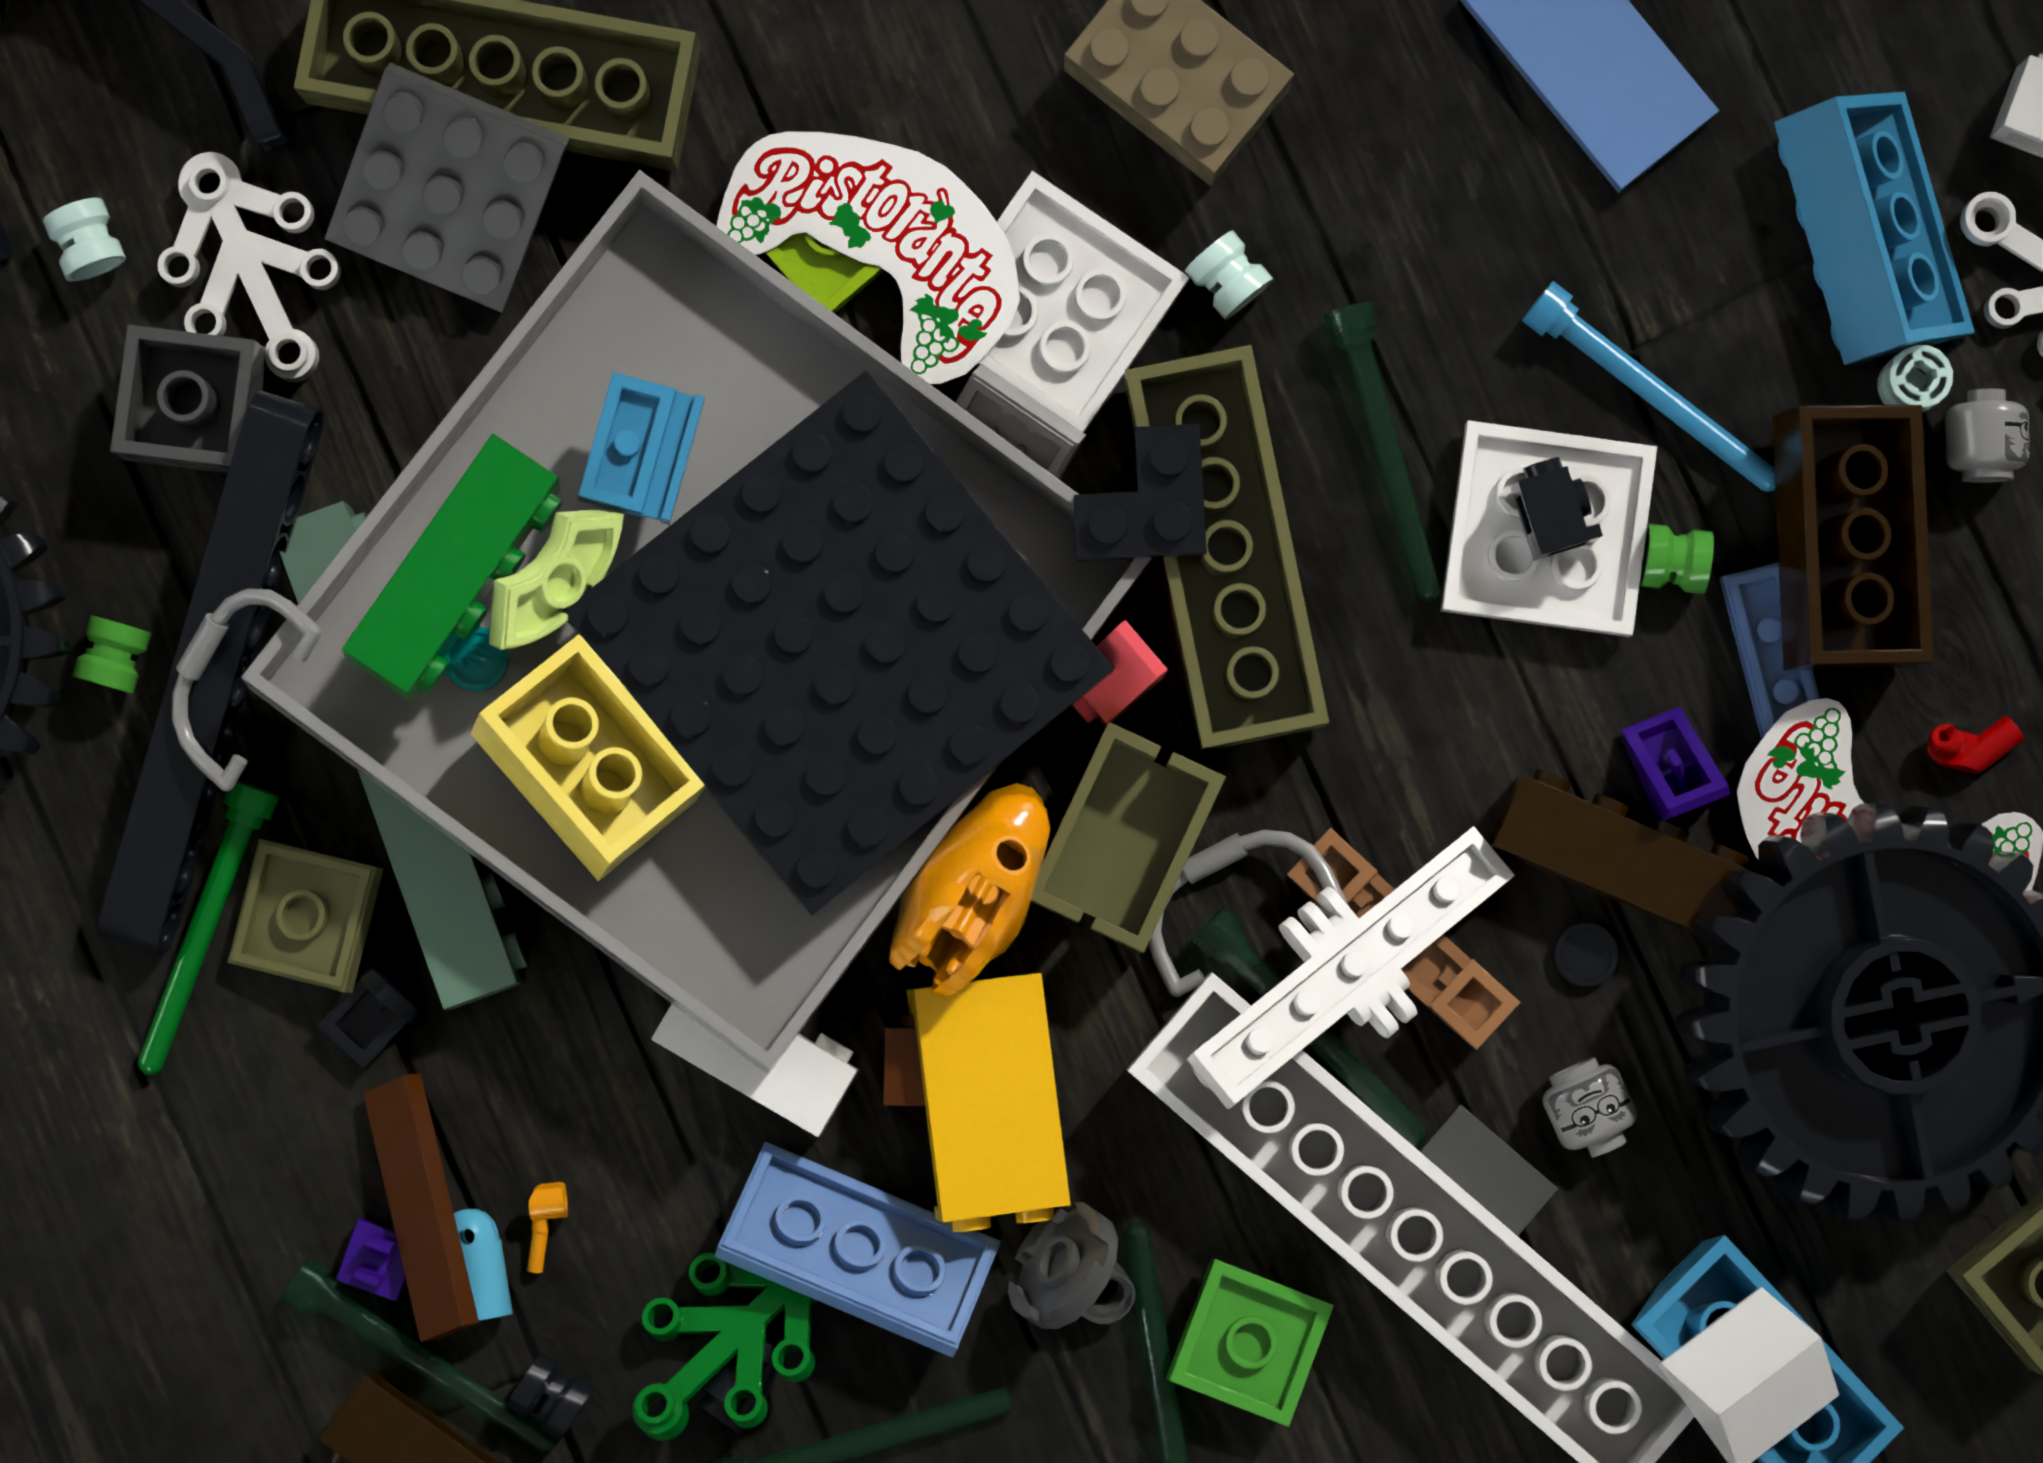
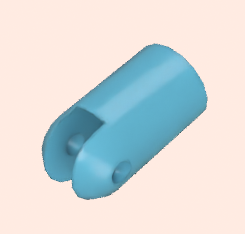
[454,1209,513,1321]

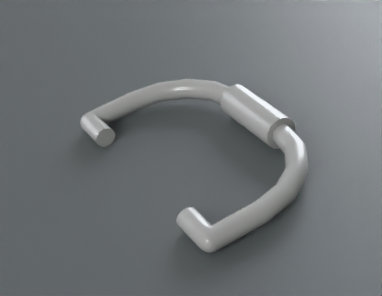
[172,588,321,791]
[1149,829,1348,997]

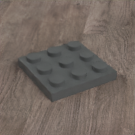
[325,63,570,313]

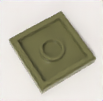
[228,839,384,993]

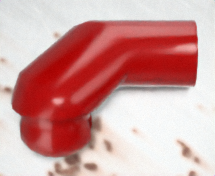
[1927,715,2024,774]

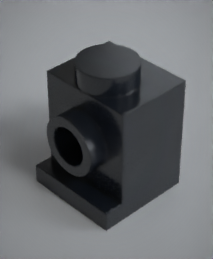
[1511,457,1603,561]

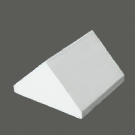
[1657,1287,1839,1463]

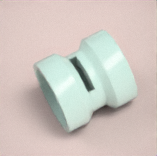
[43,197,126,281]
[1185,230,1273,320]
[1877,345,1953,413]

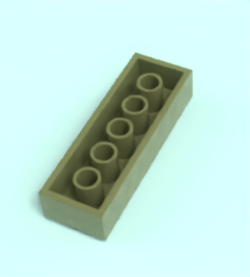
[294,0,701,172]
[1124,345,1330,752]

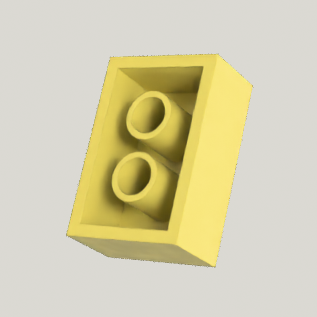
[470,634,705,882]

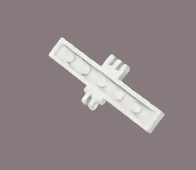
[1187,826,1515,1110]

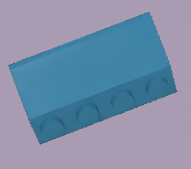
[1774,92,1975,365]
[1632,1235,1904,1463]

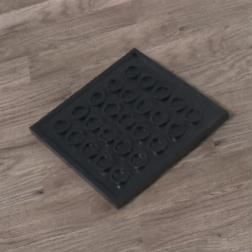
[562,370,1115,918]

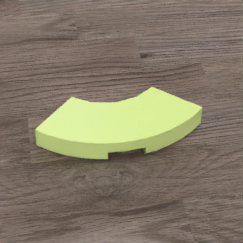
[489,509,624,650]

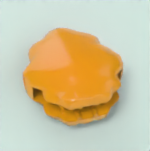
[889,783,1050,997]

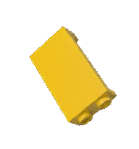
[906,973,1071,1232]

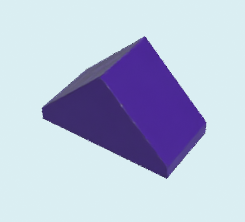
[1621,707,1730,820]

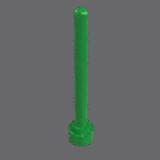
[138,780,280,1075]

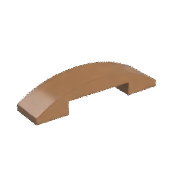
[1287,827,1521,1050]

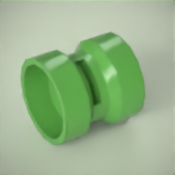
[1639,523,1714,595]
[71,615,152,694]

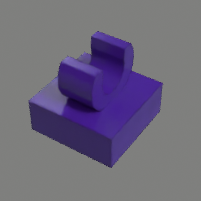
[336,1218,406,1302]

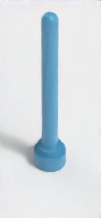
[1522,281,1775,492]

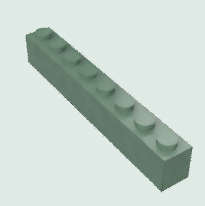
[279,501,528,1010]

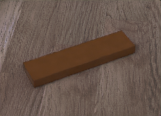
[363,1074,479,1342]

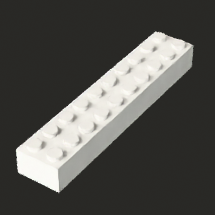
[1126,972,1695,1463]

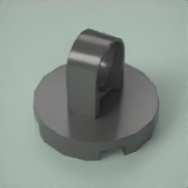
[1008,1202,1136,1329]

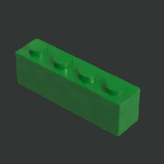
[341,433,563,703]

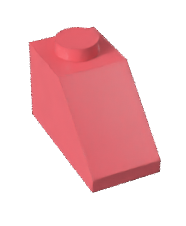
[1072,620,1168,728]

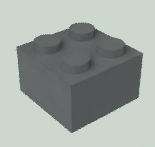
[110,324,267,473]

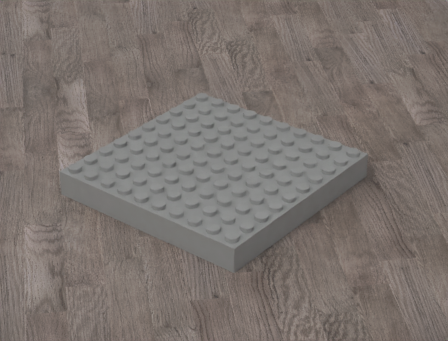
[241,170,1152,1075]

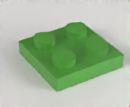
[1166,1258,1334,1427]

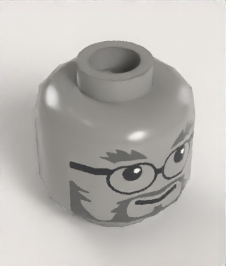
[1944,388,2030,483]
[1543,1057,1638,1158]

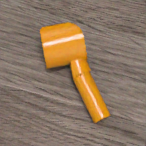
[527,1182,568,1273]

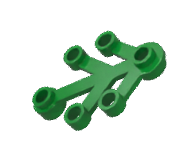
[632,1253,817,1441]

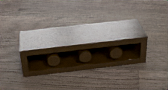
[1489,769,1762,936]
[318,1370,502,1463]

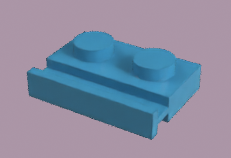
[578,372,705,525]

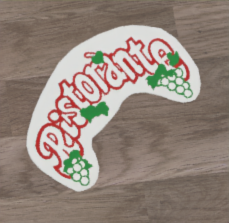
[716,132,1020,384]
[1737,698,2043,891]

